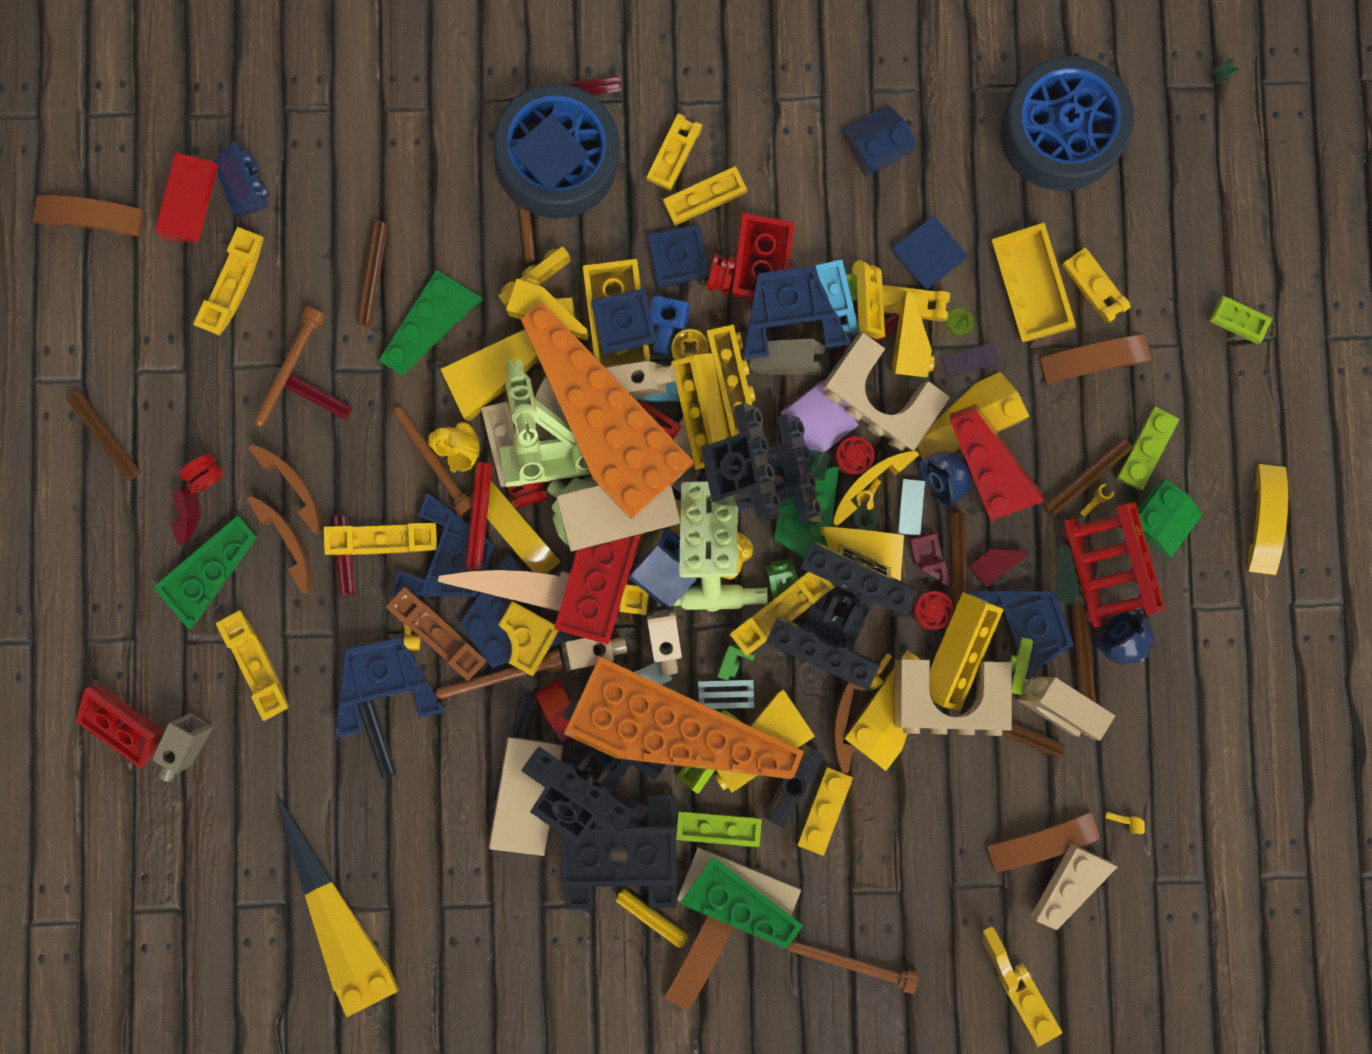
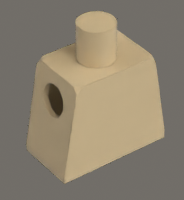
[606,361,676,400]
[647,608,682,675]
[561,637,627,671]

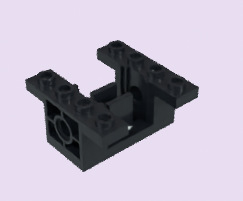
[701,403,822,526]
[765,541,917,690]
[521,693,666,845]
[561,794,677,909]

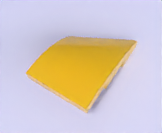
[820,526,904,581]

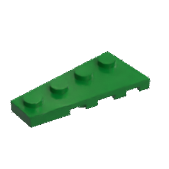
[379,270,483,376]
[153,516,258,629]
[679,857,803,949]

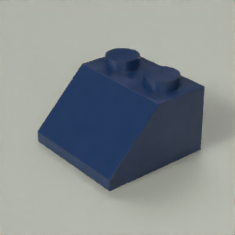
[841,105,917,177]

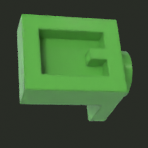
[765,560,798,600]
[716,643,755,681]

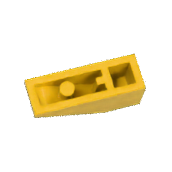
[506,278,589,340]
[891,291,935,377]

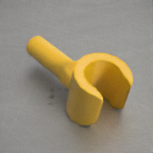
[857,479,881,510]
[1080,484,1115,518]
[403,624,421,651]
[869,654,892,691]
[1105,812,1145,834]

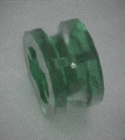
[1211,58,1239,84]
[852,506,878,531]

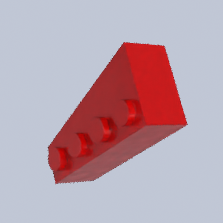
[950,404,1044,521]

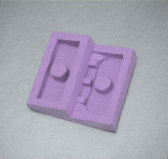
[780,380,858,458]

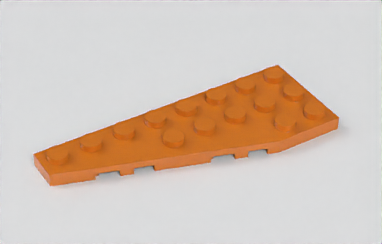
[521,302,694,520]
[564,657,804,779]

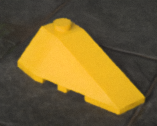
[916,372,1029,460]
[844,650,930,771]

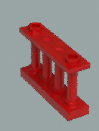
[1064,503,1166,628]

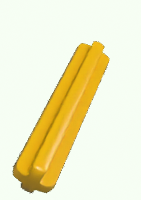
[616,888,688,948]

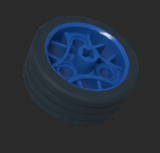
[1001,56,1134,191]
[493,84,620,219]

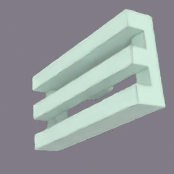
[698,680,754,709]

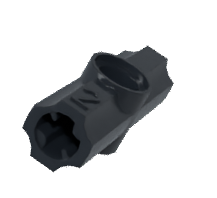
[762,744,825,828]

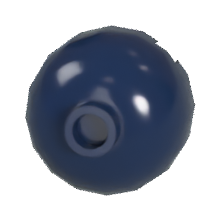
[919,450,972,507]
[1096,611,1154,665]

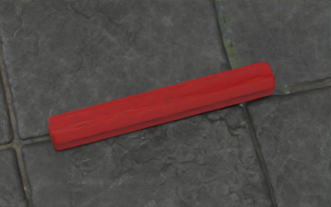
[465,462,492,571]

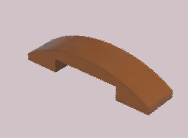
[32,195,144,237]
[1039,334,1152,385]
[248,445,324,536]
[247,496,313,594]
[386,587,487,681]
[833,681,865,773]
[986,812,1100,873]
[663,915,733,1011]

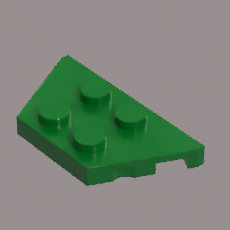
[774,467,839,559]

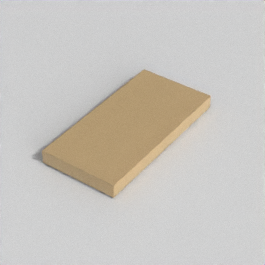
[557,485,681,551]
[488,737,563,856]
[677,847,801,916]

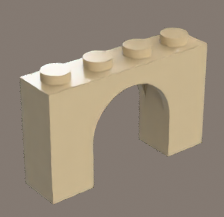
[819,333,950,453]
[895,659,1012,736]
[1016,677,1115,741]

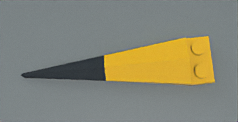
[277,800,400,1017]

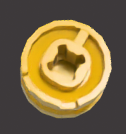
[671,329,709,361]

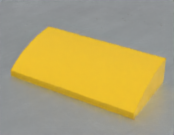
[992,223,1076,342]

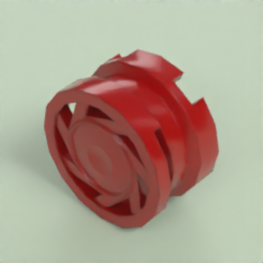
[707,253,736,295]
[834,436,875,477]
[179,454,224,493]
[508,482,550,509]
[912,591,954,630]

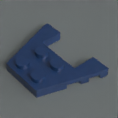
[743,266,851,360]
[390,493,496,597]
[459,553,574,668]
[967,591,1074,679]
[336,638,445,738]

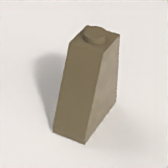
[747,338,831,376]

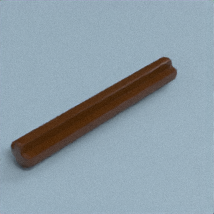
[356,221,388,327]
[66,389,140,481]
[1043,438,1132,517]
[950,512,967,612]
[1069,599,1096,703]
[959,704,1065,758]

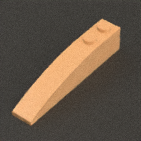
[438,570,570,611]

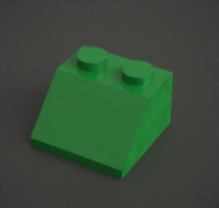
[1137,479,1202,558]

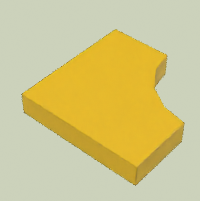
[499,601,559,676]
[982,927,1019,993]

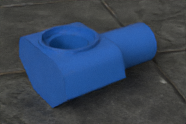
[649,296,691,356]

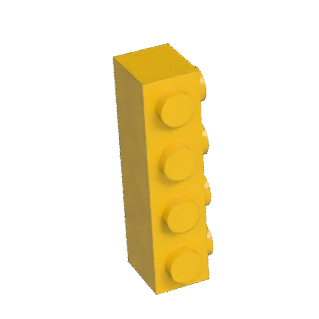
[706,325,755,437]
[671,353,731,470]
[929,592,1004,711]

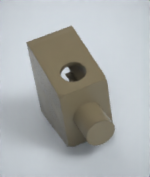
[153,713,214,782]

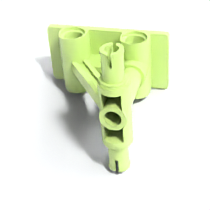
[499,359,590,487]
[657,482,767,612]

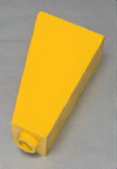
[441,330,539,422]
[714,689,815,793]

